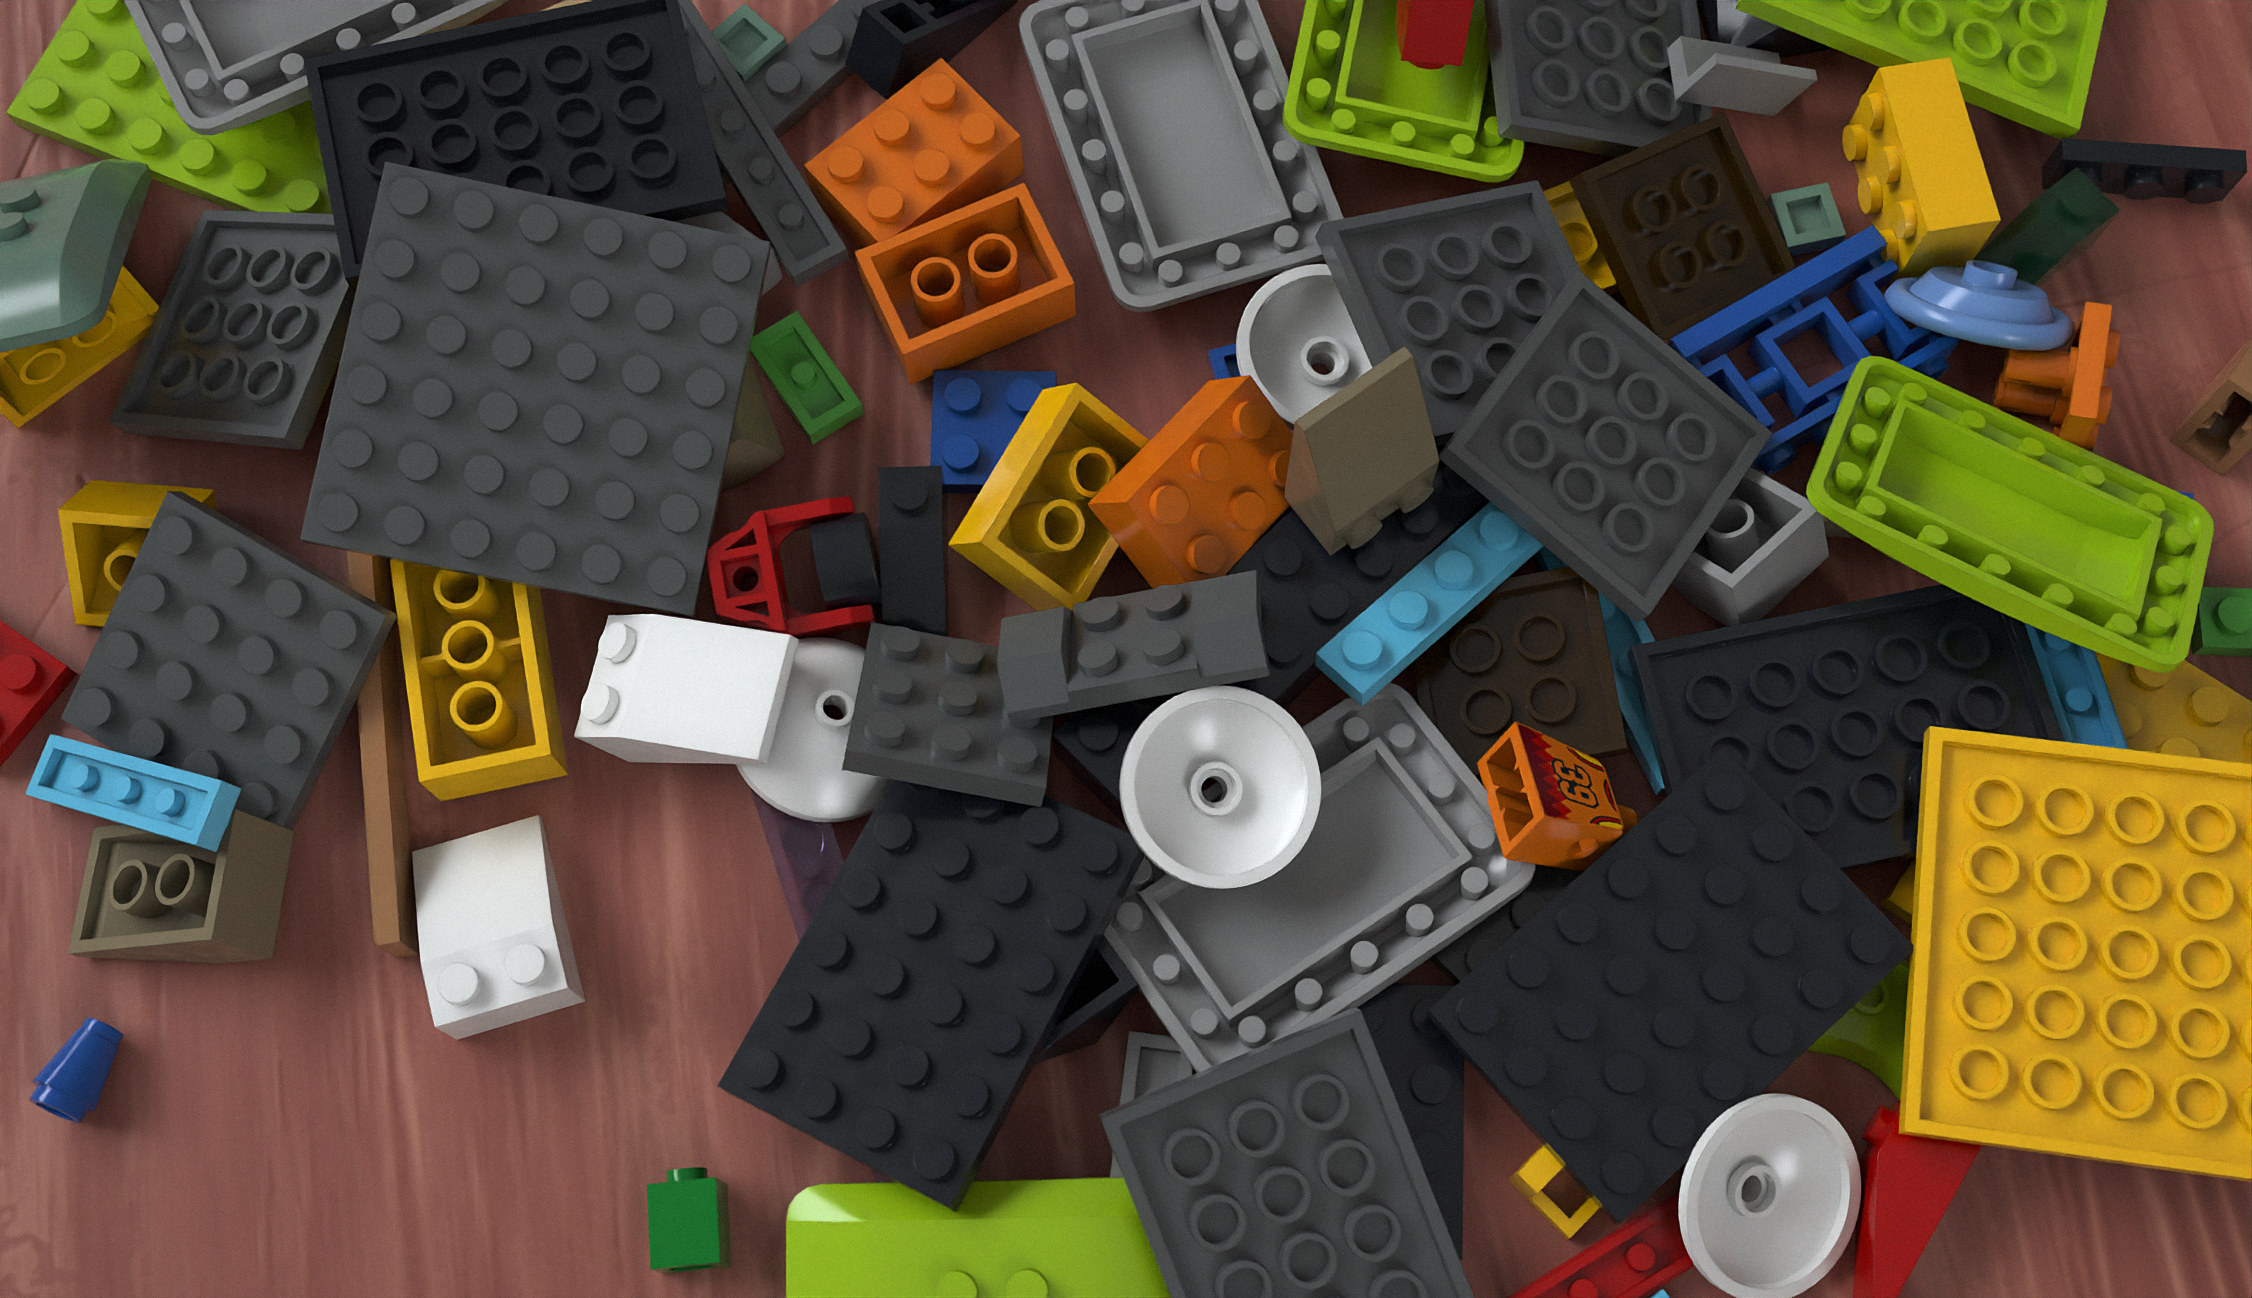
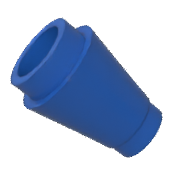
[29,1017,124,1124]

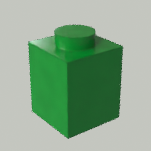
[647,1167,731,1274]

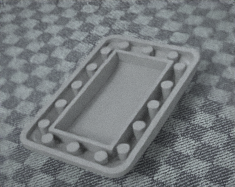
[124,0,508,135]
[1019,0,1344,313]
[1104,683,1536,1073]

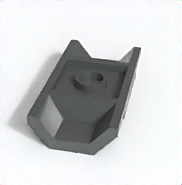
[997,570,1270,723]

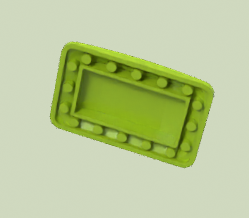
[1283,0,1525,183]
[1806,356,2214,673]
[786,1177,1170,1298]

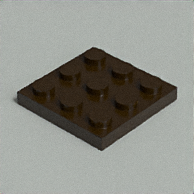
[1569,112,1797,341]
[1412,566,1629,780]

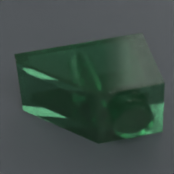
[1973,167,2120,287]

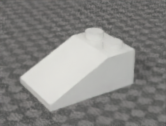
[574,614,799,764]
[412,815,585,1040]

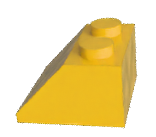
[58,480,218,627]

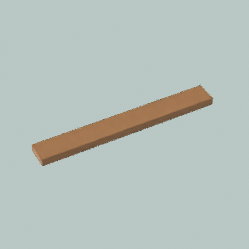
[347,551,419,958]

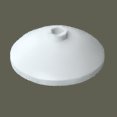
[1236,264,1372,430]
[735,637,892,823]
[1119,686,1321,889]
[1678,1093,1861,1298]

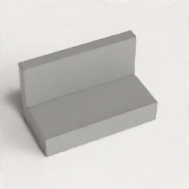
[1667,36,1817,116]

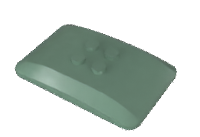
[0,159,152,352]

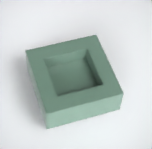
[712,3,787,83]
[1766,182,1846,256]

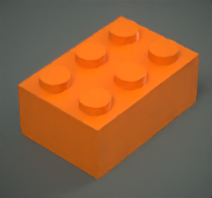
[804,57,1024,249]
[854,183,1076,385]
[1088,375,1293,589]

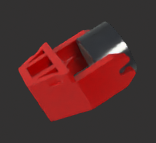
[706,496,882,639]

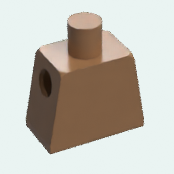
[2169,337,2252,476]

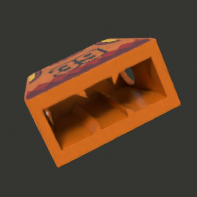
[1477,721,1638,871]

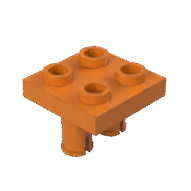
[1992,302,2120,452]

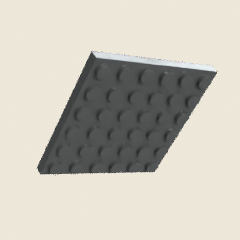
[300,162,771,618]

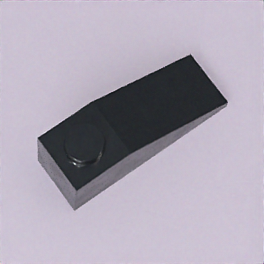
[845,0,1018,100]
[878,466,949,637]

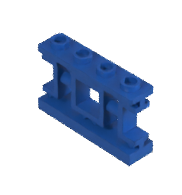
[1668,225,1960,476]

